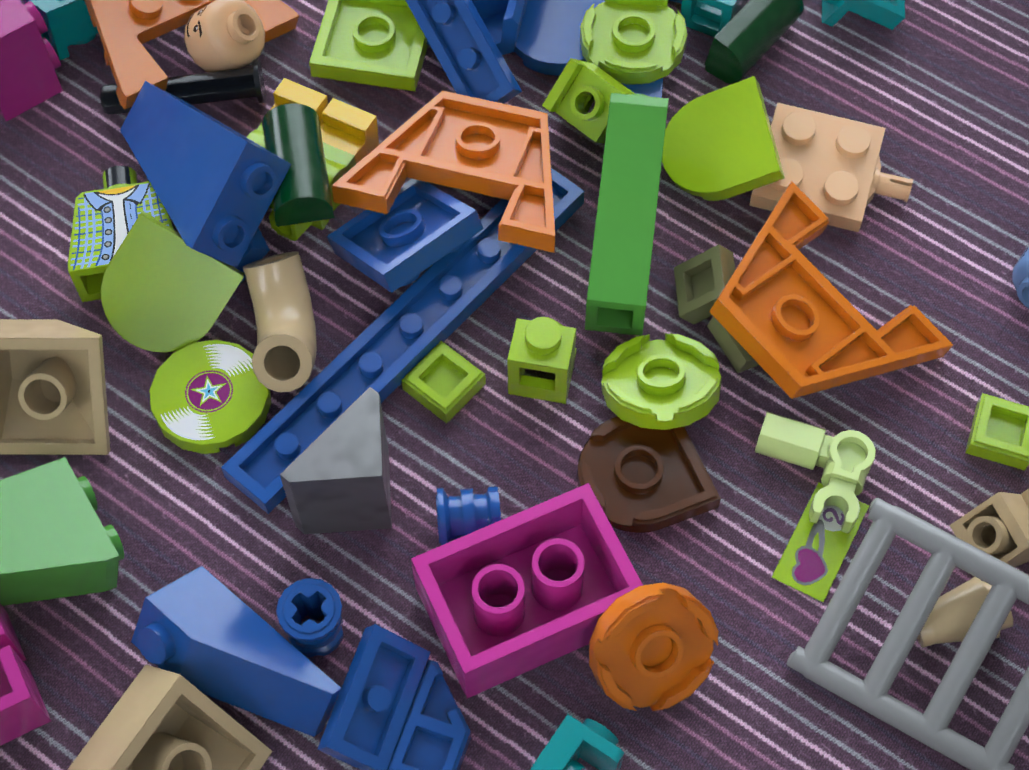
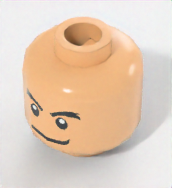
[184,0,265,73]

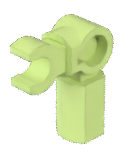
[755,411,876,533]

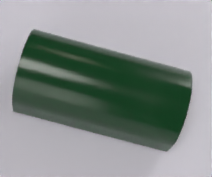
[704,0,804,84]
[262,103,334,227]

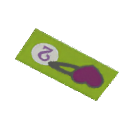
[771,482,869,602]

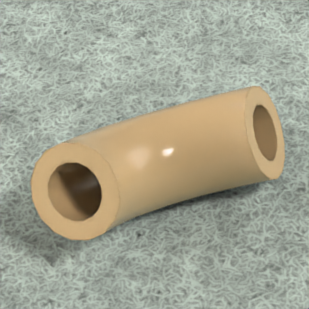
[243,251,317,392]

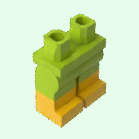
[247,78,379,241]

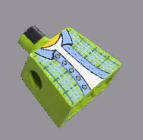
[68,165,174,302]

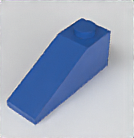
[131,566,341,737]

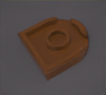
[577,416,721,533]

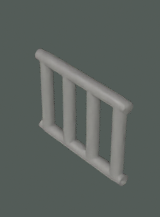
[787,497,1029,770]

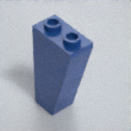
[120,81,291,268]

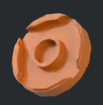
[589,582,719,711]

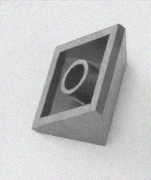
[280,387,392,534]

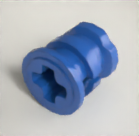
[436,486,501,545]
[276,578,344,657]

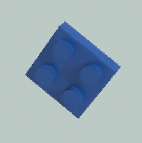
[326,179,484,293]

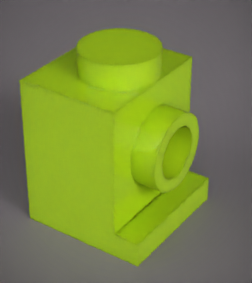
[542,58,635,144]
[507,317,577,404]

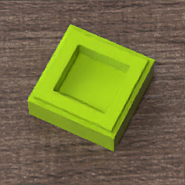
[401,341,486,424]
[965,393,1029,471]

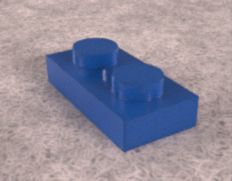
[317,624,431,770]

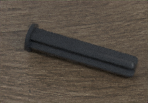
[100,59,266,115]

